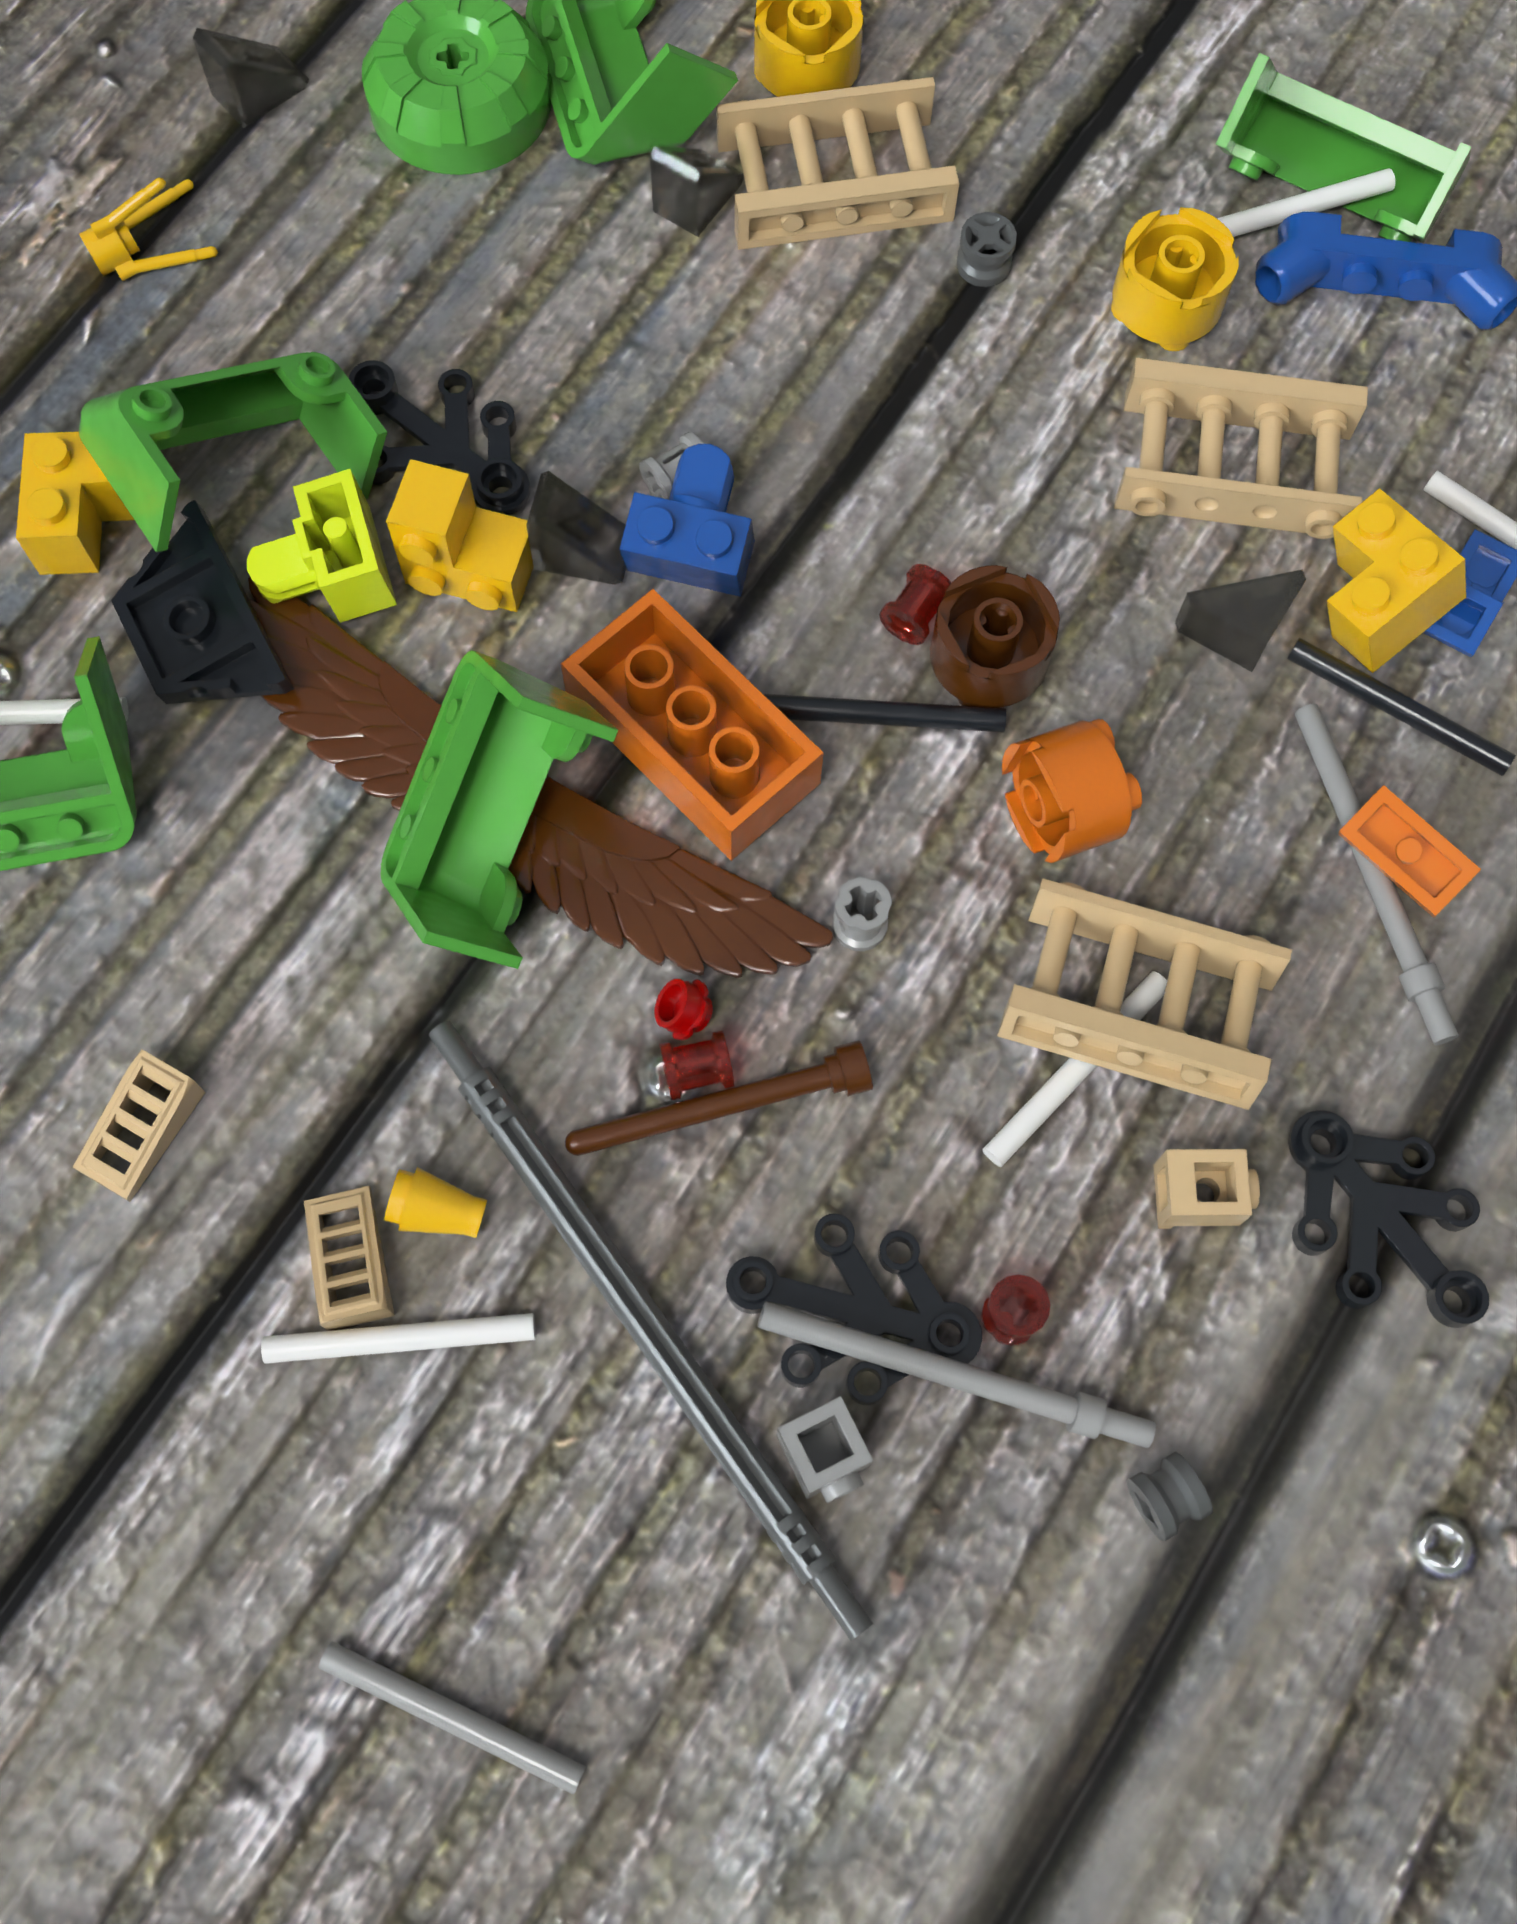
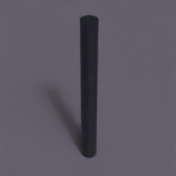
[1287,638,1516,776]
[764,694,1006,732]

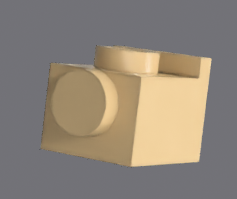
[1153,1149,1260,1229]

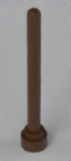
[565,1040,873,1156]

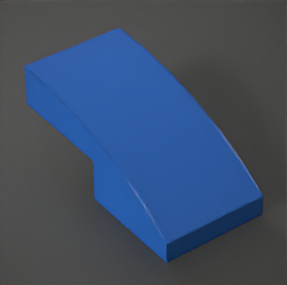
[1423,529,1517,657]

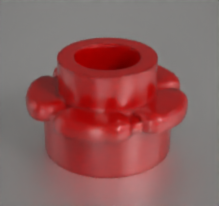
[654,979,713,1040]

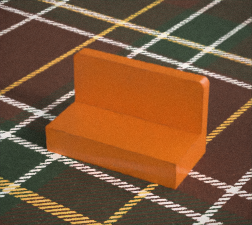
[1338,785,1481,918]

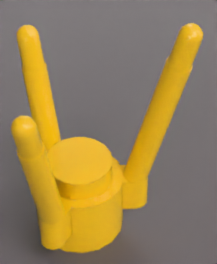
[79,177,218,281]

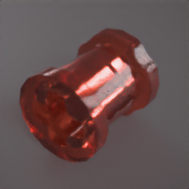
[879,564,951,645]
[659,1030,735,1101]
[981,1274,1051,1346]

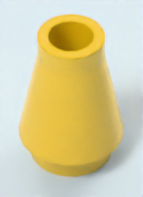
[384,1167,487,1238]

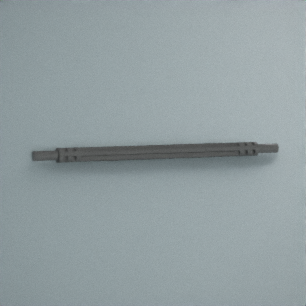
[429,1021,873,1641]

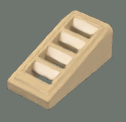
[73,1049,206,1202]
[304,1186,395,1331]

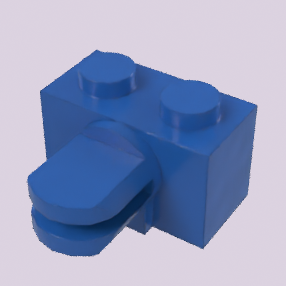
[619,444,755,597]

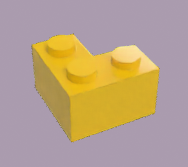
[16,432,134,575]
[386,459,539,612]
[1327,488,1466,673]

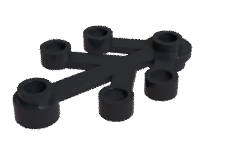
[349,360,530,515]
[1288,1110,1489,1328]
[726,1213,982,1405]

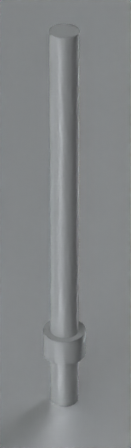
[1294,704,1459,1045]
[758,1301,1156,1448]

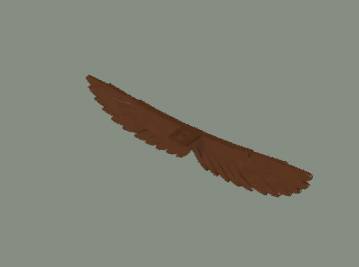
[248,577,833,978]

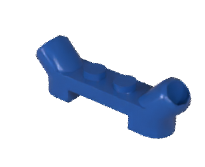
[1255,212,1517,330]

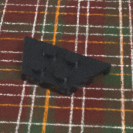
[111,500,294,704]

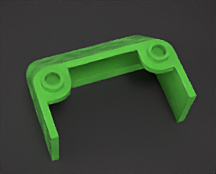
[526,0,738,165]
[1216,53,1471,243]
[79,352,387,553]
[0,636,137,871]
[380,650,618,969]

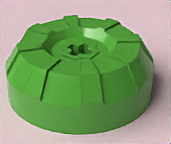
[362,0,551,175]

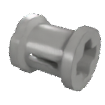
[639,432,704,500]
[832,877,892,952]

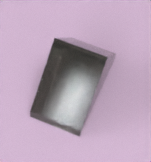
[193,28,310,128]
[650,146,744,237]
[526,471,626,585]
[1175,569,1306,672]

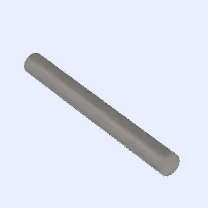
[318,1641,587,1795]

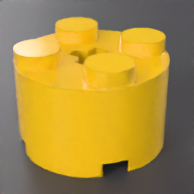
[754,0,864,97]
[1111,207,1239,351]

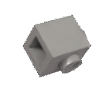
[776,1396,873,1504]

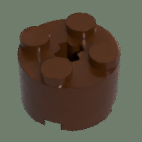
[930,565,1060,708]

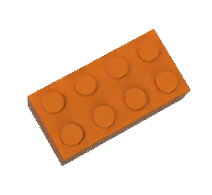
[561,589,824,861]

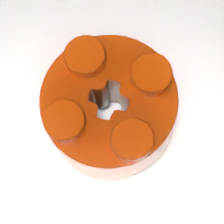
[1002,719,1142,863]

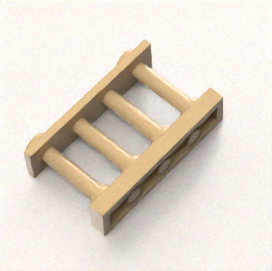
[717,77,959,250]
[1114,358,1368,539]
[997,878,1292,1110]

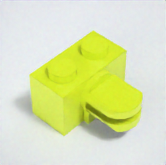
[247,469,397,623]

